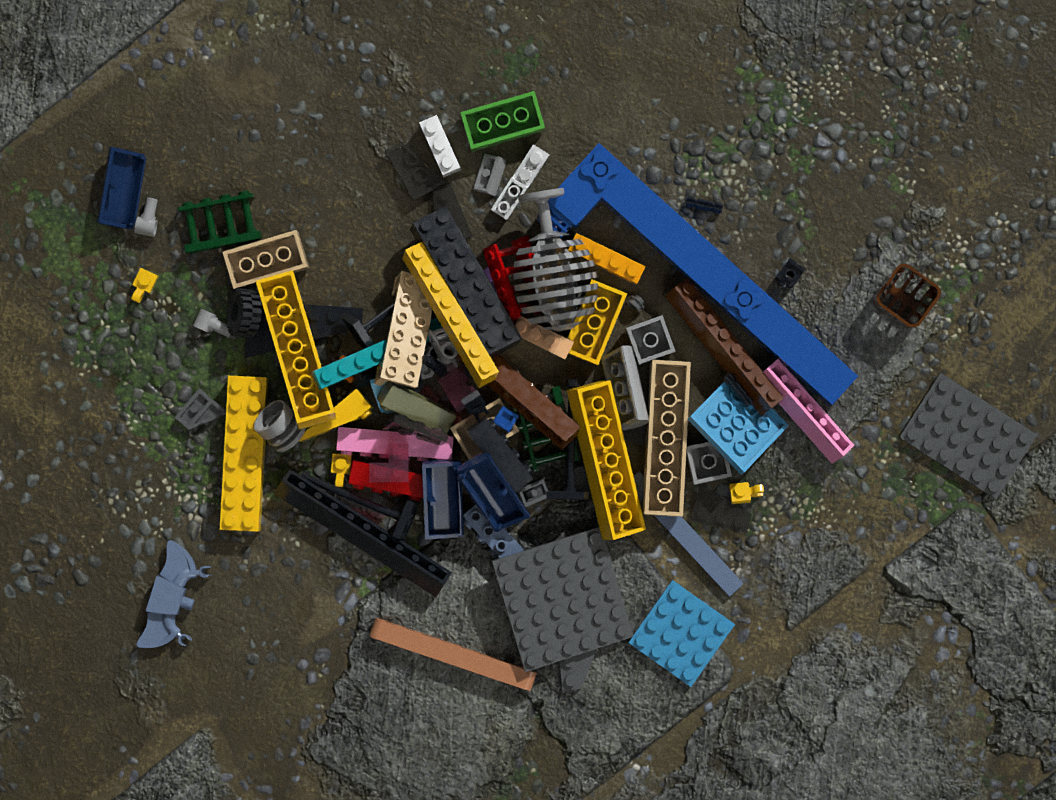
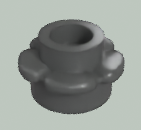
[627,295,644,313]

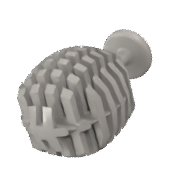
[513,188,598,331]

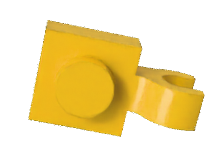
[131,268,159,303]
[331,454,352,487]
[729,482,764,504]

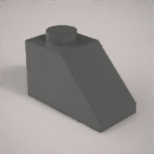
[515,479,548,507]

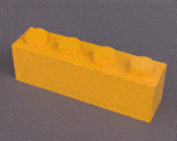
[568,233,646,285]

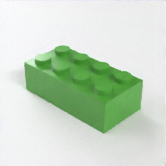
[460,91,545,152]

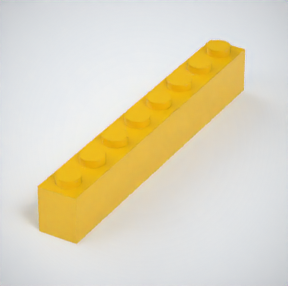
[402,242,499,388]

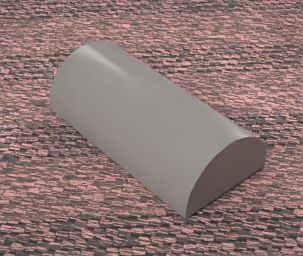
[601,346,649,430]

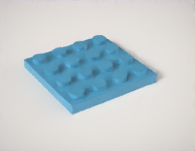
[688,382,789,475]
[628,580,735,687]

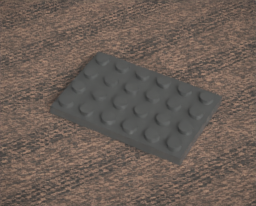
[899,373,1037,499]

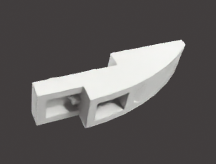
[491,145,549,220]

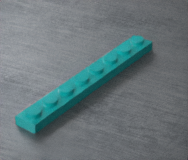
[312,318,442,390]

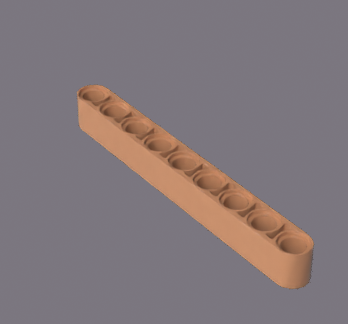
[369,618,537,691]

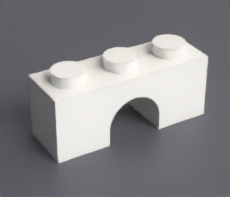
[419,115,461,178]

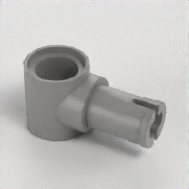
[134,197,158,237]
[193,308,230,337]

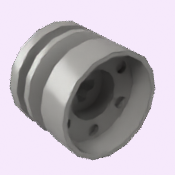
[254,400,306,452]

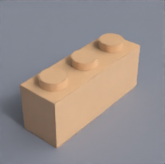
[515,316,574,359]

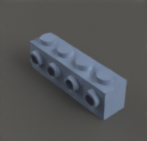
[463,504,524,559]

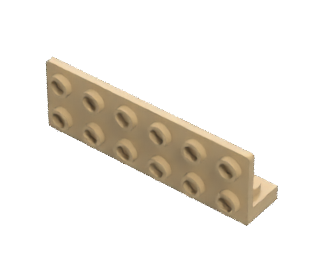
[374,271,432,388]

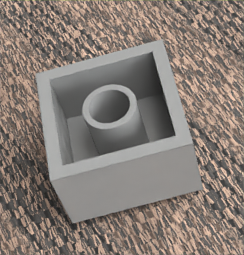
[625,315,675,365]
[686,442,732,485]

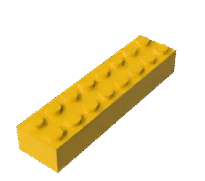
[256,270,336,430]
[220,376,269,532]
[566,380,646,540]

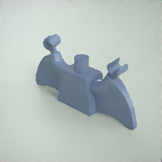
[136,540,212,648]

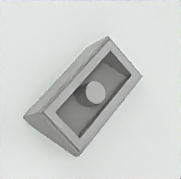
[473,153,506,196]

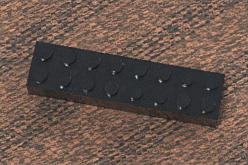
[410,206,522,358]

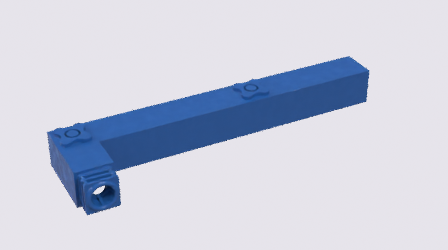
[537,143,858,406]

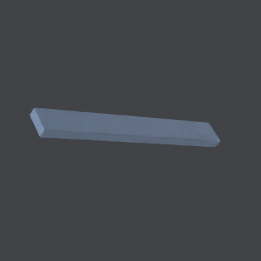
[633,471,744,597]

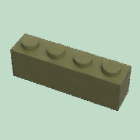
[377,381,457,436]

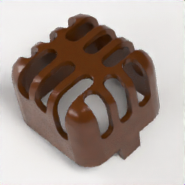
[873,264,941,329]

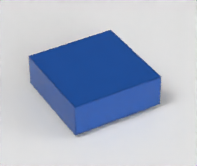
[494,406,519,432]

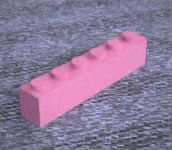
[763,359,854,464]
[336,427,454,461]

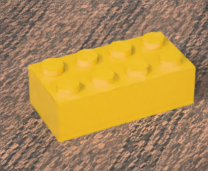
[567,279,627,366]

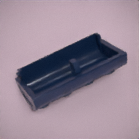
[96,147,146,230]
[457,453,530,532]
[422,459,464,540]

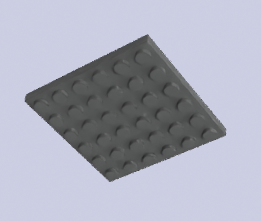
[491,527,633,672]

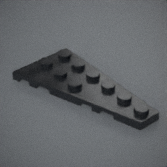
[245,302,363,359]

